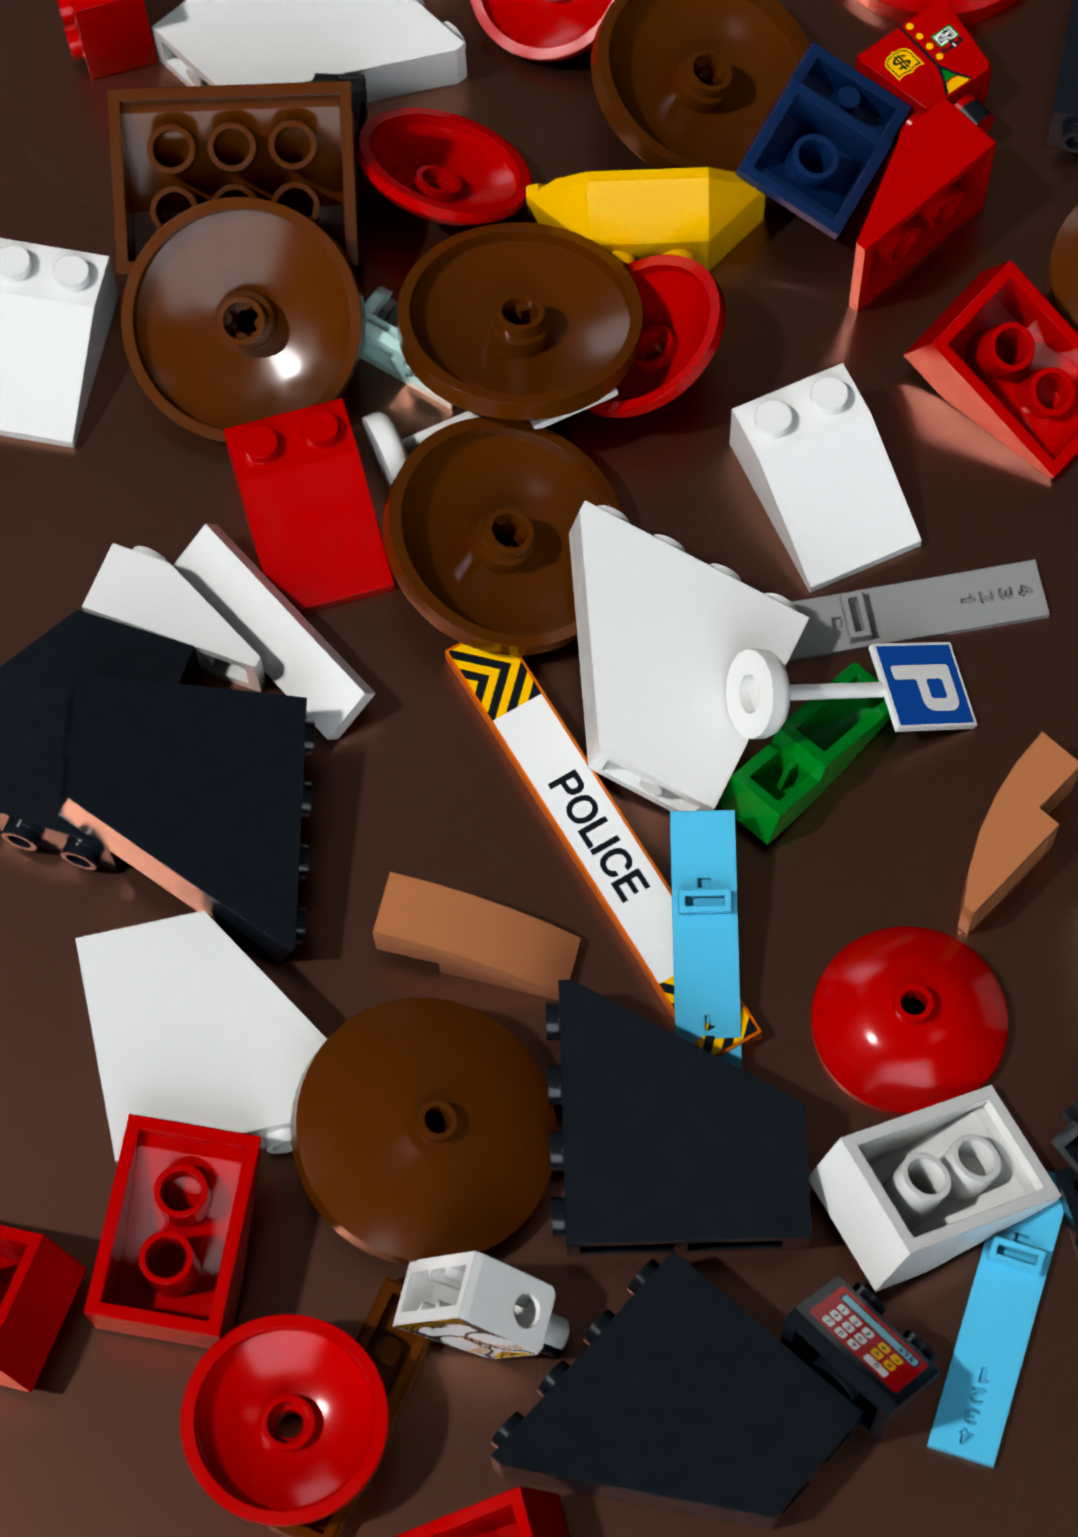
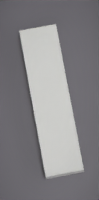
[173,523,376,740]

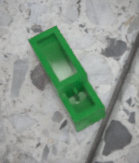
[720,661,890,845]

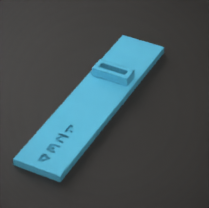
[670,810,742,1070]
[926,1171,1064,1468]

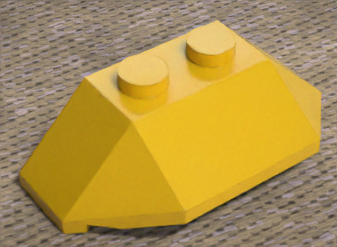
[526,167,765,272]

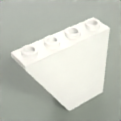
[152,0,467,103]
[569,500,810,811]
[75,910,327,1165]

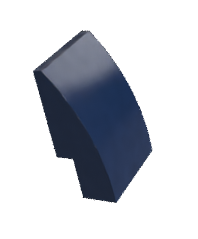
[735,42,912,240]

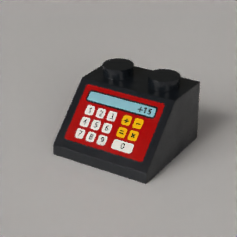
[780,1276,940,1444]

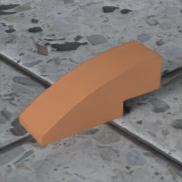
[958,731,1078,935]
[373,872,581,1000]

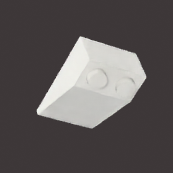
[0,238,119,448]
[729,363,922,593]
[809,1085,1062,1292]

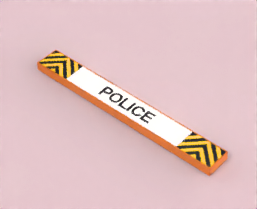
[444,642,762,1057]

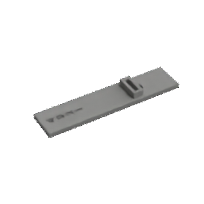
[787,559,1050,663]

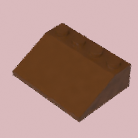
[107,81,362,274]

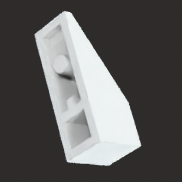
[82,543,266,693]

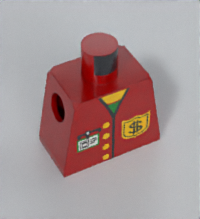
[855,0,995,133]

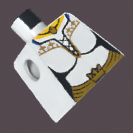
[393,1250,569,1359]

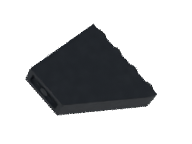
[0,610,201,871]
[58,672,315,962]
[546,980,812,1257]
[491,1250,864,1530]

